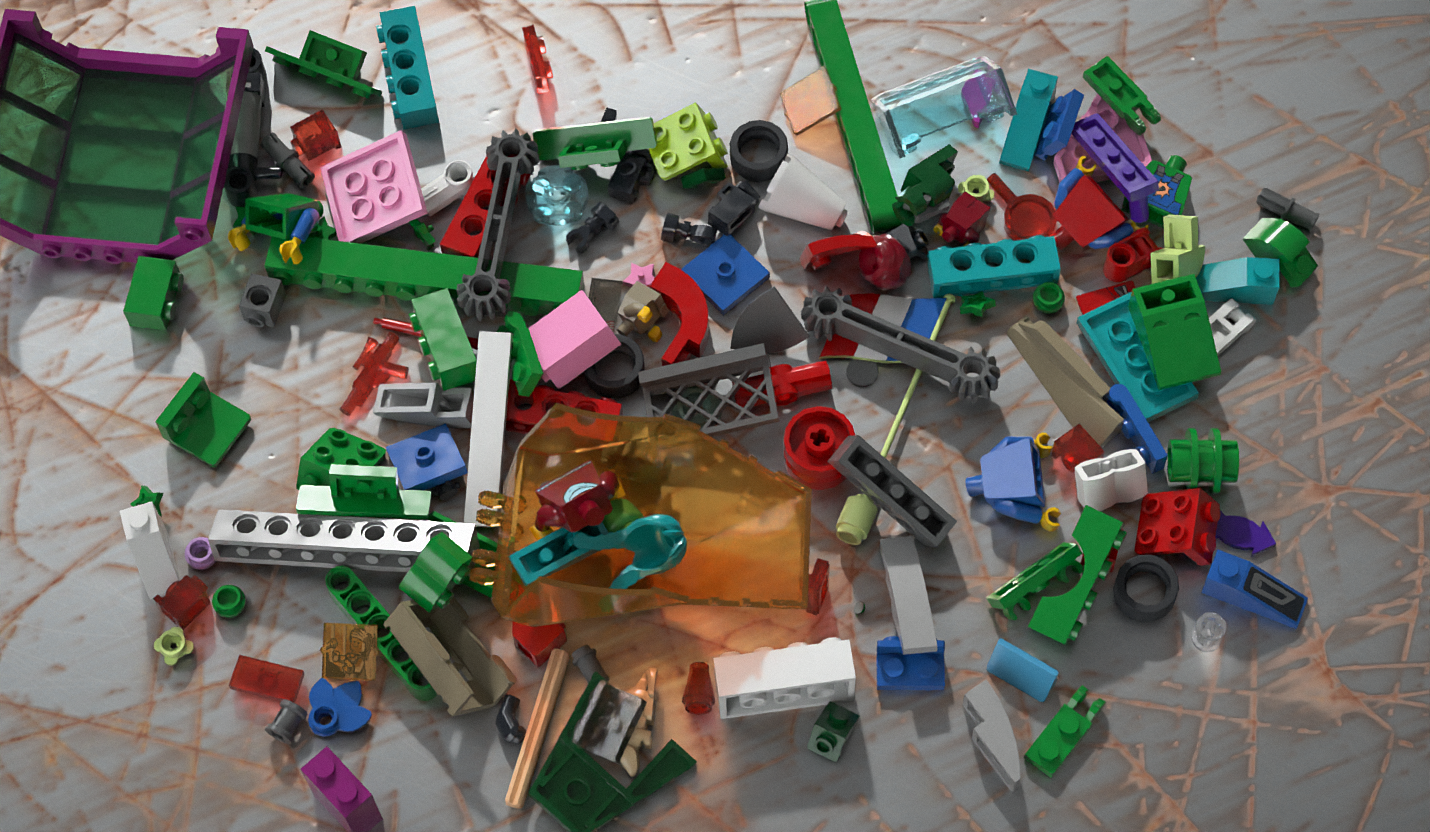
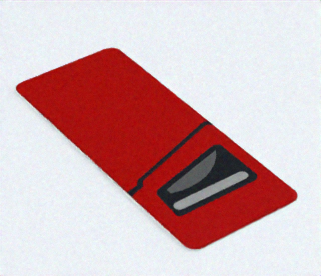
[1076,280,1136,315]

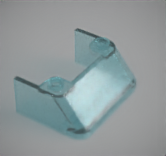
[871,56,1017,159]

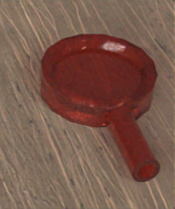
[987,173,1057,241]

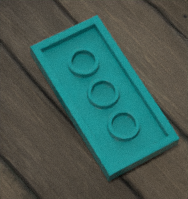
[1076,292,1199,422]

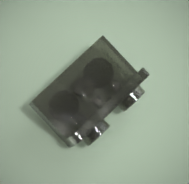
[572,680,647,764]

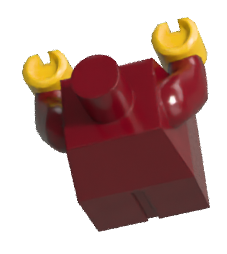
[933,192,991,247]

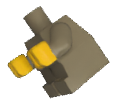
[616,281,669,342]

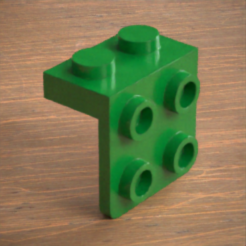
[296,428,386,490]

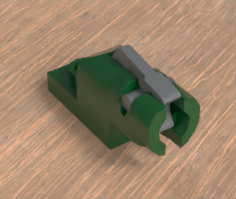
[892,144,958,226]

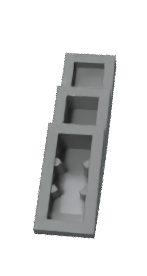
[880,536,937,655]

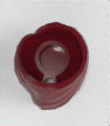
[858,234,912,290]

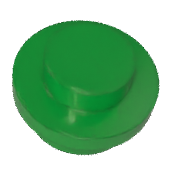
[1033,282,1065,313]
[212,585,246,618]

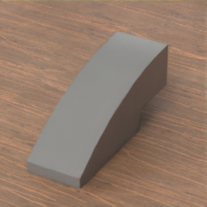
[373,383,474,428]
[963,679,1021,793]

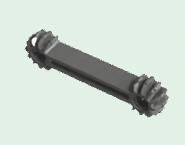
[456,128,539,322]
[801,285,1001,404]

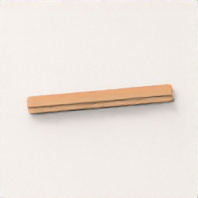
[505,649,570,809]

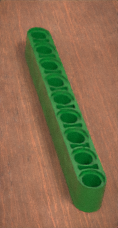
[804,0,903,234]

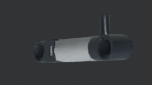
[224,48,282,207]

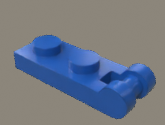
[1107,384,1168,474]

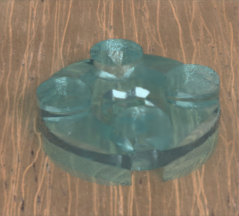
[525,165,588,226]

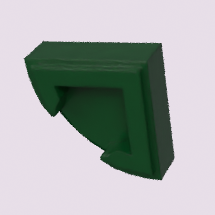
[681,168,726,189]

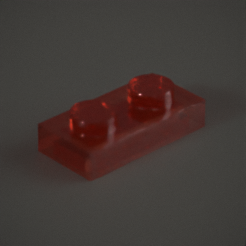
[522,25,553,94]

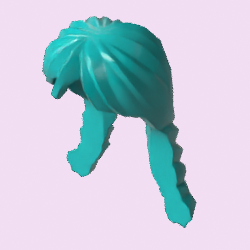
[573,514,687,609]

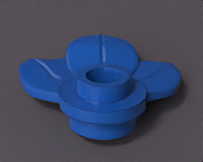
[308,678,372,737]

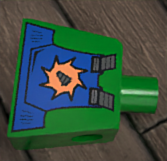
[1121,155,1192,229]

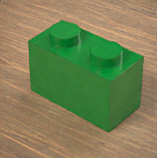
[123,256,184,331]

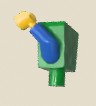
[228,193,324,265]

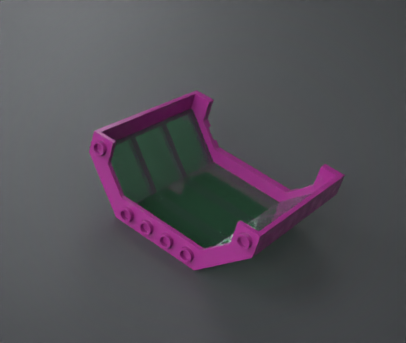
[0,9,254,264]

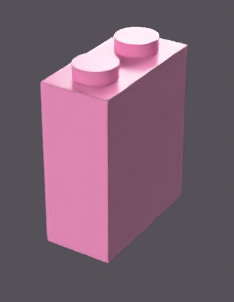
[529,290,621,390]

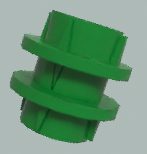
[1167,428,1239,494]

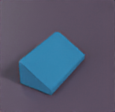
[986,639,1059,702]

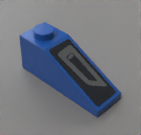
[1201,549,1308,629]

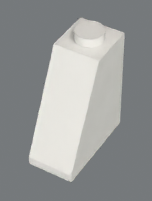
[120,502,182,600]

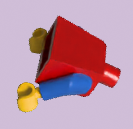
[1051,156,1149,251]

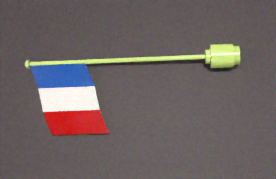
[819,293,955,545]

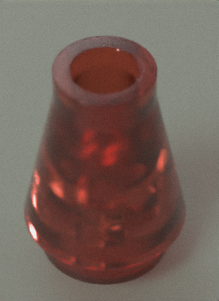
[682,662,715,715]

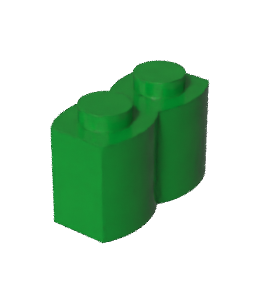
[399,532,473,613]

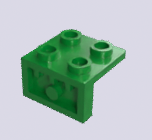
[155,372,252,467]

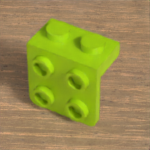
[649,102,728,180]

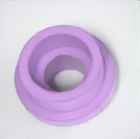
[185,537,216,570]

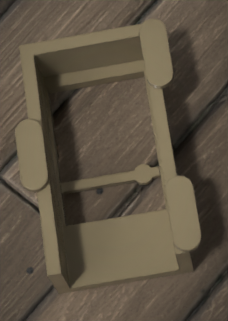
[383,597,517,717]

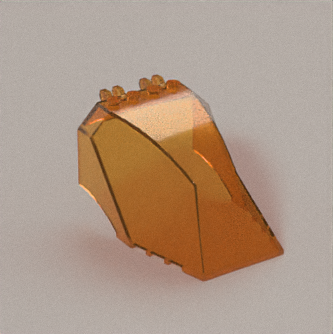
[470,403,812,627]

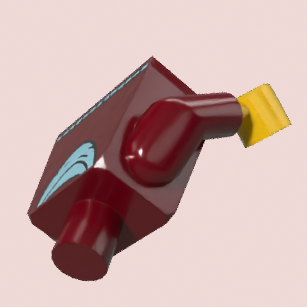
[529,460,626,541]

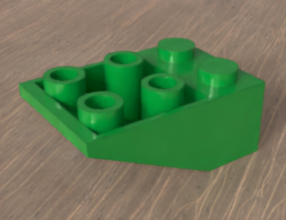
[1128,274,1221,390]

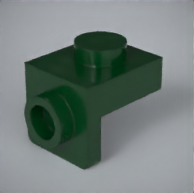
[807,701,860,762]

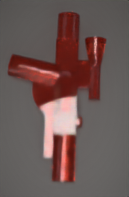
[339,332,409,416]

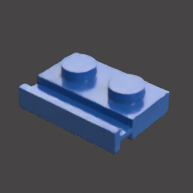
[1034,89,1084,161]

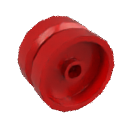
[784,406,855,490]

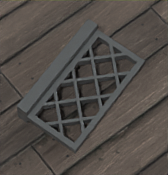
[638,343,780,449]

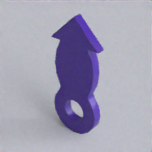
[1215,510,1276,557]

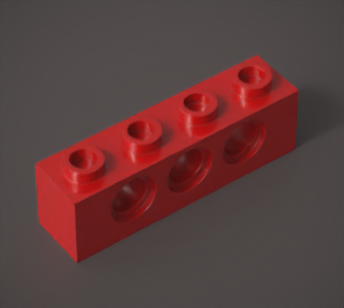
[440,154,531,258]
[506,379,624,450]

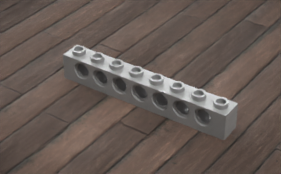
[208,510,480,576]

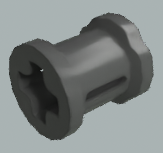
[265,699,308,744]

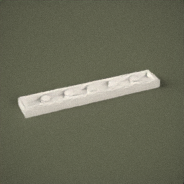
[464,331,513,528]

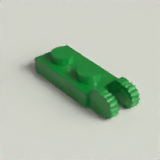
[1082,56,1161,135]
[496,311,543,397]
[1024,685,1106,778]

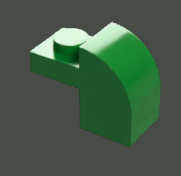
[1243,218,1318,287]

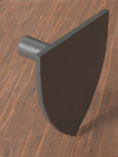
[730,286,810,353]

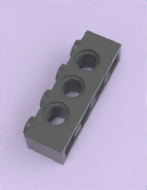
[827,435,957,547]

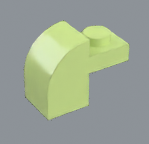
[1151,215,1205,284]

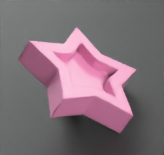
[623,263,654,288]

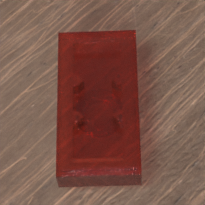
[802,558,830,616]
[229,655,305,703]

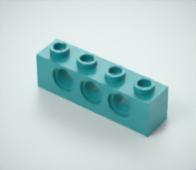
[376,5,439,130]
[927,235,1061,298]

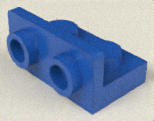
[876,636,945,690]

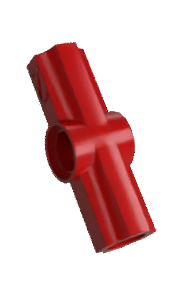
[732,361,832,408]

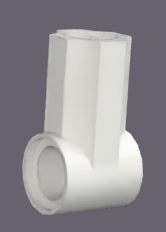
[421,160,475,217]

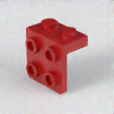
[1135,488,1221,566]

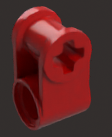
[1103,227,1163,283]

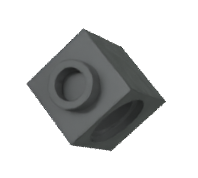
[239,273,286,327]

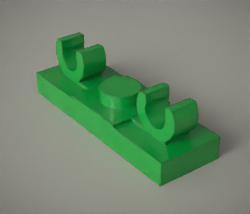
[986,542,1083,621]

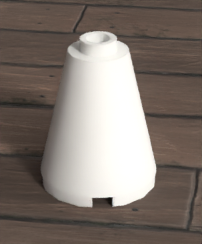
[758,154,849,230]

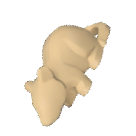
[612,667,658,777]

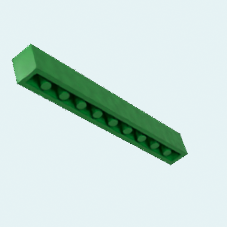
[264,236,585,316]

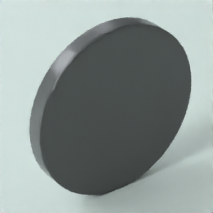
[846,359,878,387]

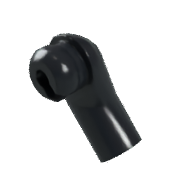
[495,694,526,744]

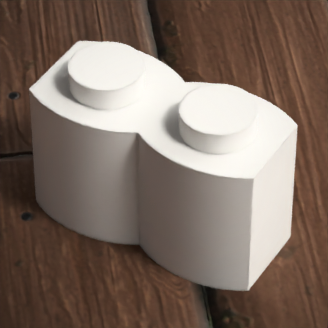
[1075,449,1148,511]

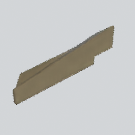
[1007,316,1124,453]

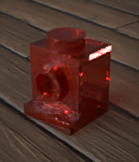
[290,109,342,161]
[1051,423,1105,473]
[153,575,211,630]

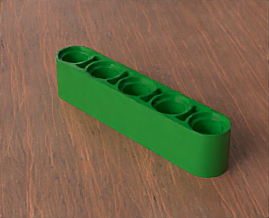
[325,566,437,701]

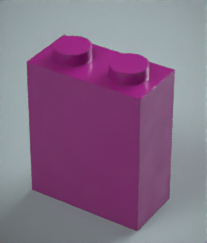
[300,746,383,832]

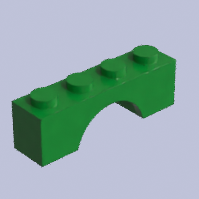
[1028,505,1127,645]

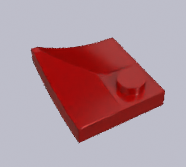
[799,231,877,270]

